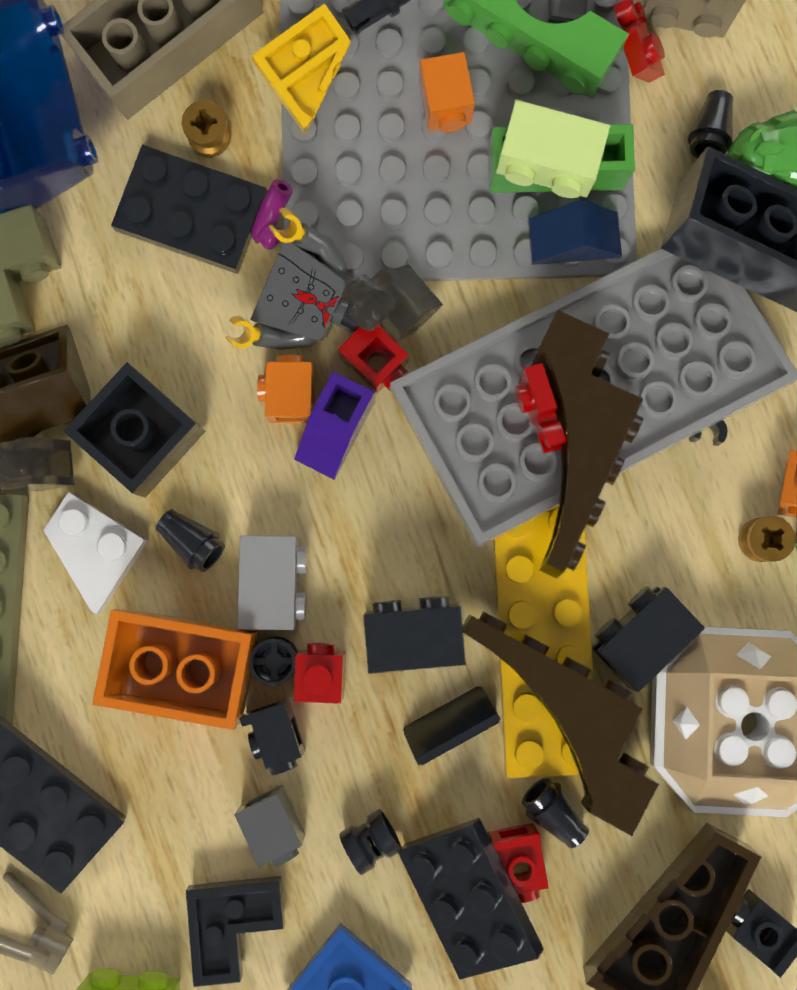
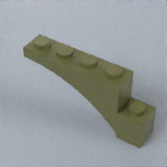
[0,204,61,346]

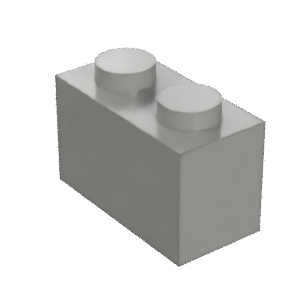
[237,535,308,630]

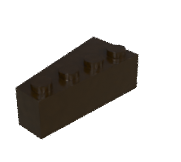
[583,823,761,990]

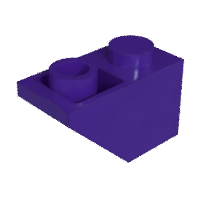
[294,372,375,481]

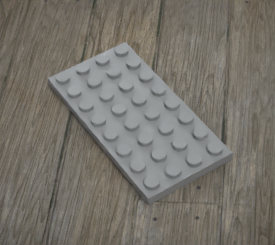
[390,249,797,548]

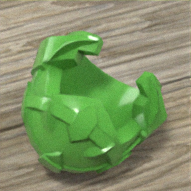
[727,110,797,189]

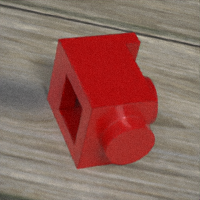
[338,317,409,394]
[489,823,549,903]

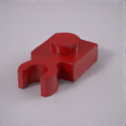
[614,0,665,83]
[515,363,566,454]

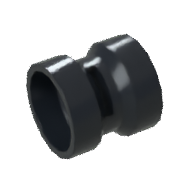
[249,636,299,686]
[339,809,403,875]

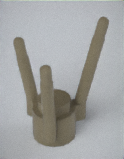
[0,872,73,975]

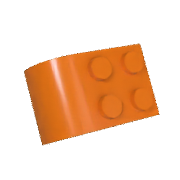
[92,609,259,730]

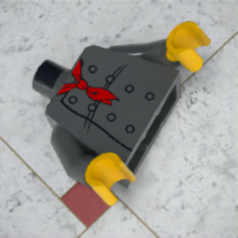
[225,208,368,350]

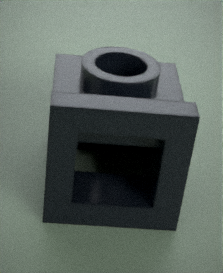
[239,698,306,775]
[726,889,797,978]

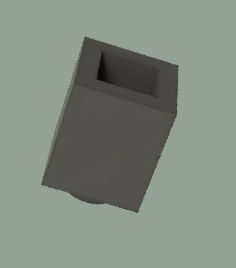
[234,785,305,867]

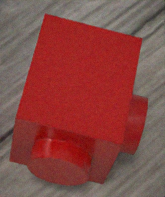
[294,643,346,704]

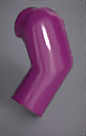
[251,179,293,250]

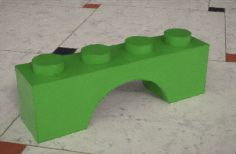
[443,0,629,99]

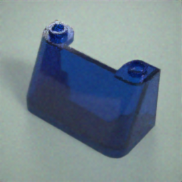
[0,0,98,214]

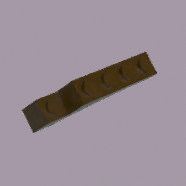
[531,309,644,579]
[462,611,659,836]

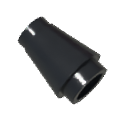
[688,90,733,159]
[156,509,225,572]
[522,778,589,848]

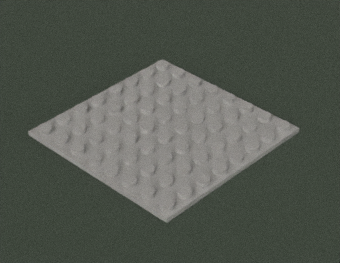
[280,0,637,283]

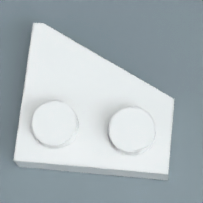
[43,492,148,614]

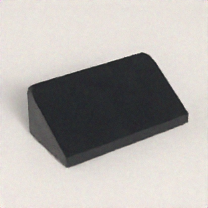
[403,686,501,766]

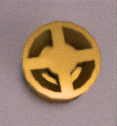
[181,100,231,158]
[738,516,796,562]

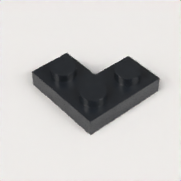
[186,876,285,987]

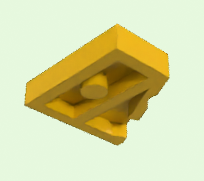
[252,3,351,133]

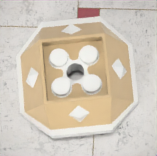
[650,626,797,817]

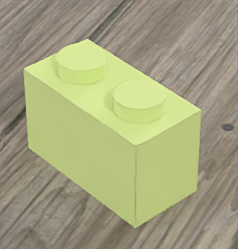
[496,100,610,198]

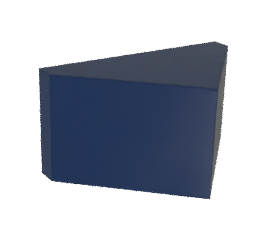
[528,199,622,265]

